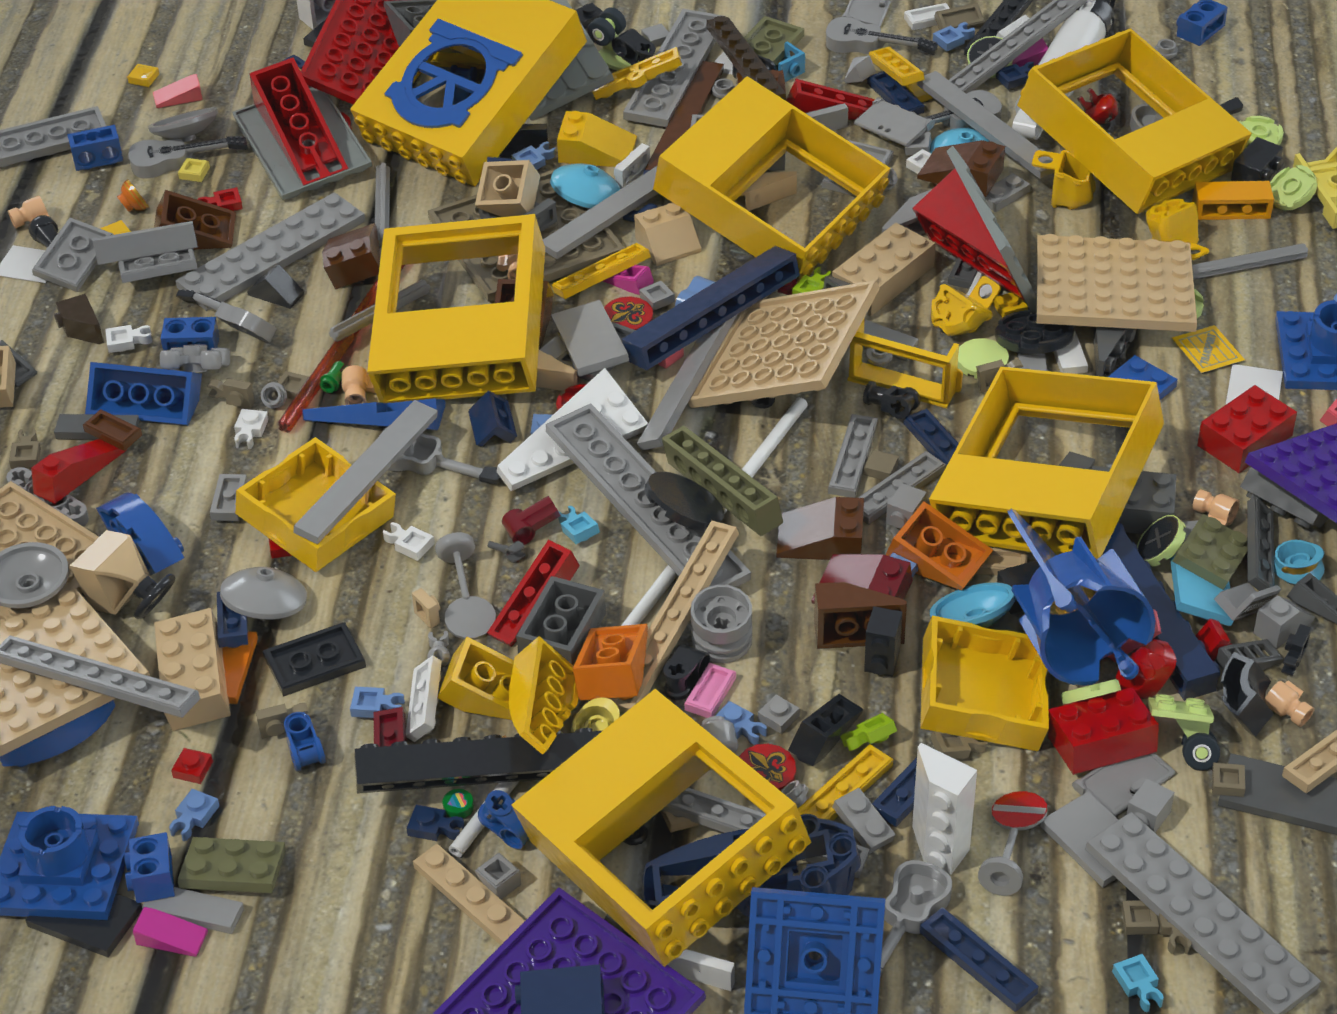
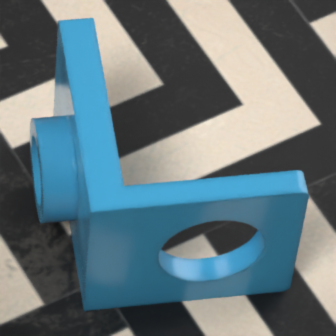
[778,41,805,82]

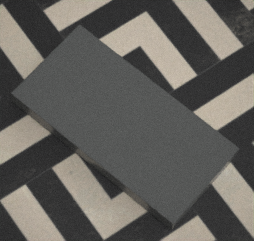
[1218,753,1337,835]

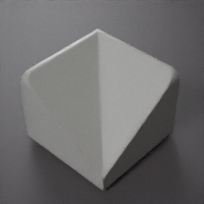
[844,56,876,84]
[475,853,521,899]

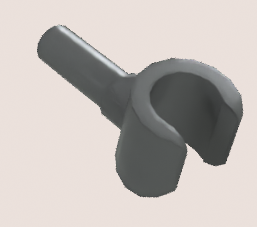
[487,541,526,563]

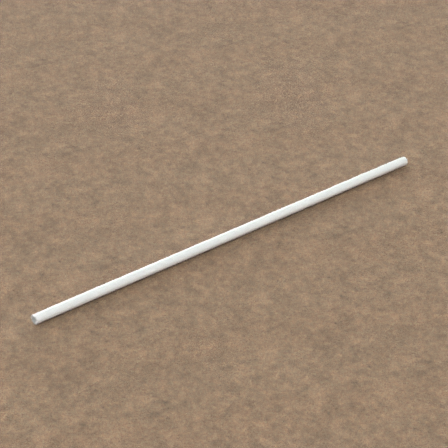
[449,397,808,858]

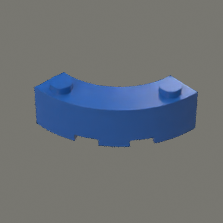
[96,493,185,575]
[0,700,116,767]

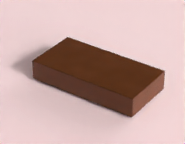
[83,409,142,451]

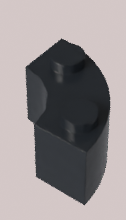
[1221,652,1274,737]

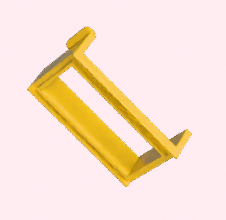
[847,319,963,409]

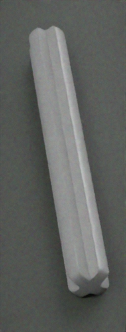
[375,162,390,247]
[1192,243,1308,280]
[329,280,430,341]

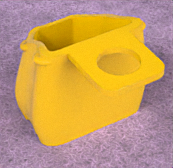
[1032,150,1096,210]
[1146,199,1209,260]
[931,276,1001,336]

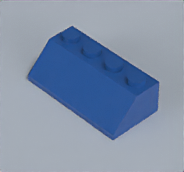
[85,362,202,425]

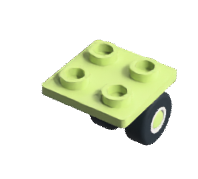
[587,7,649,71]
[1148,694,1220,771]

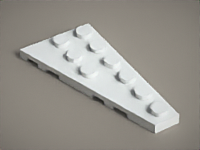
[497,368,648,491]

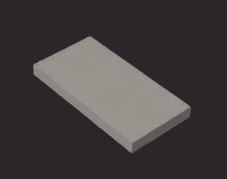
[551,300,629,376]

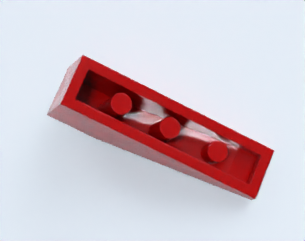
[786,79,875,120]
[31,439,127,504]
[487,540,580,647]

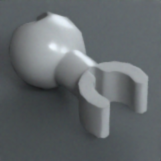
[427,631,450,667]

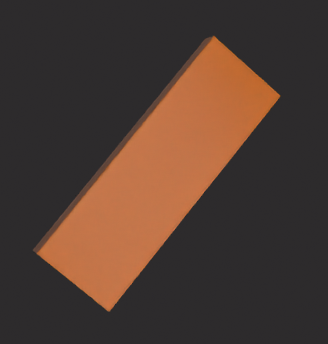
[222,631,258,704]

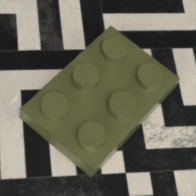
[744,16,804,66]
[1172,514,1248,590]
[178,837,286,894]

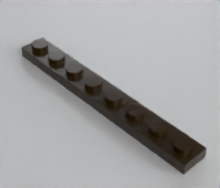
[707,16,786,101]

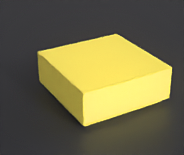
[178,158,210,182]

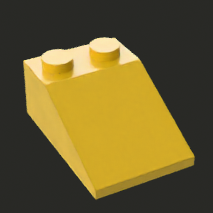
[557,111,637,167]
[437,637,514,720]

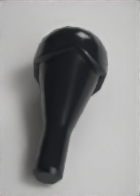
[28,215,58,248]

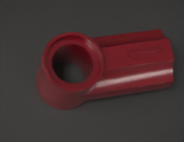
[502,496,561,545]

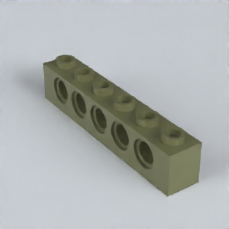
[662,425,784,536]

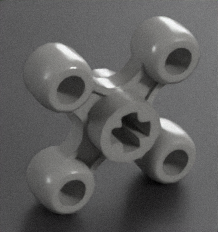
[160,345,231,372]

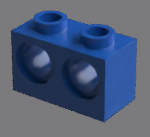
[1176,0,1228,46]
[67,125,123,171]
[160,317,220,350]
[124,832,175,903]

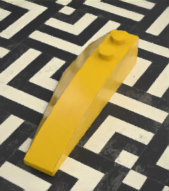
[509,636,578,754]

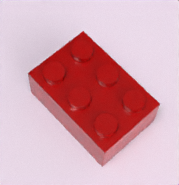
[1197,385,1297,473]
[1048,687,1159,775]

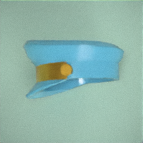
[1274,540,1325,584]

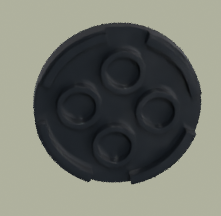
[995,310,1074,354]
[644,472,724,531]

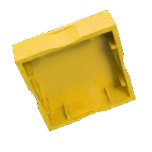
[235,437,396,572]
[920,615,1049,751]

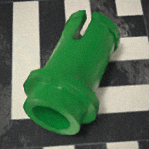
[320,361,347,393]

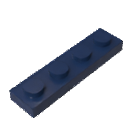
[920,907,1039,1012]

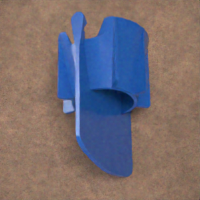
[1007,508,1156,686]

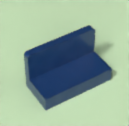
[468,390,517,447]

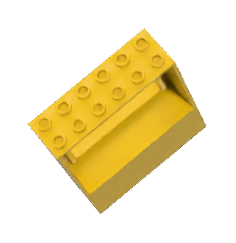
[1017,28,1252,214]
[653,76,891,283]
[367,214,545,403]
[929,366,1164,559]
[511,689,811,967]

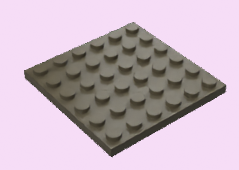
[428,169,624,302]

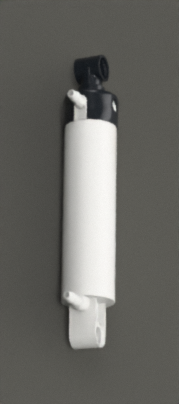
[1012,0,1116,140]

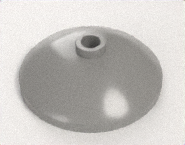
[148,107,218,142]
[0,542,69,608]
[220,567,307,619]

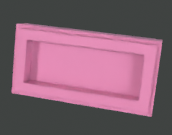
[684,663,736,718]

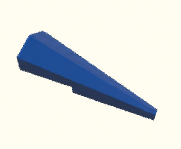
[302,398,445,430]

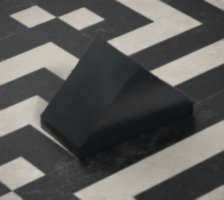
[247,264,304,309]

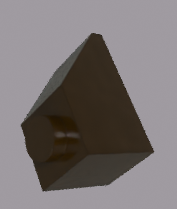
[54,294,104,344]

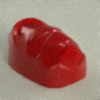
[1116,639,1176,699]

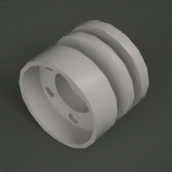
[691,585,752,663]

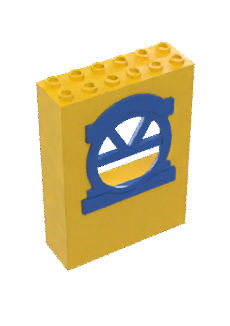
[350,0,587,187]

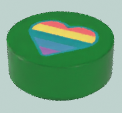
[442,789,474,819]

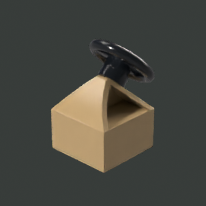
[70,530,176,619]

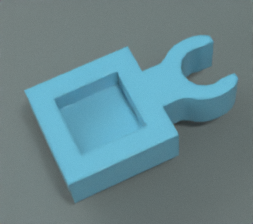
[558,506,600,544]
[1112,954,1164,1012]

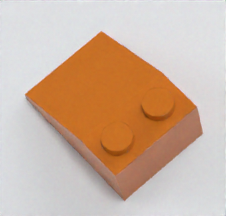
[885,501,993,591]
[573,624,648,701]

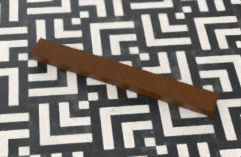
[645,61,724,170]

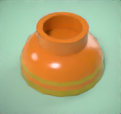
[117,179,149,212]

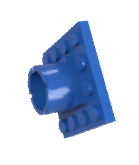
[1275,300,1337,390]
[0,806,139,920]
[744,887,886,1014]

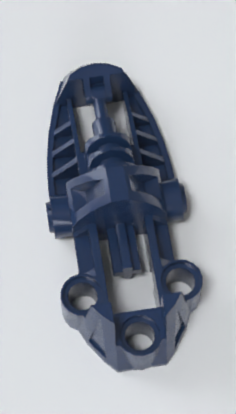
[642,814,861,917]

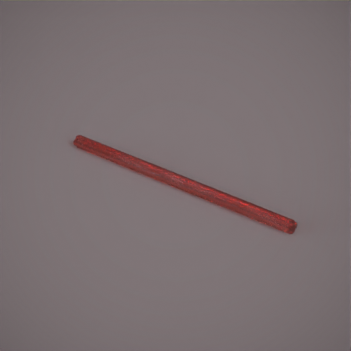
[278,265,405,433]

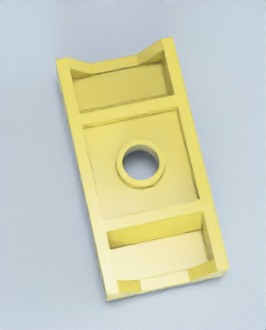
[1293,147,1337,229]

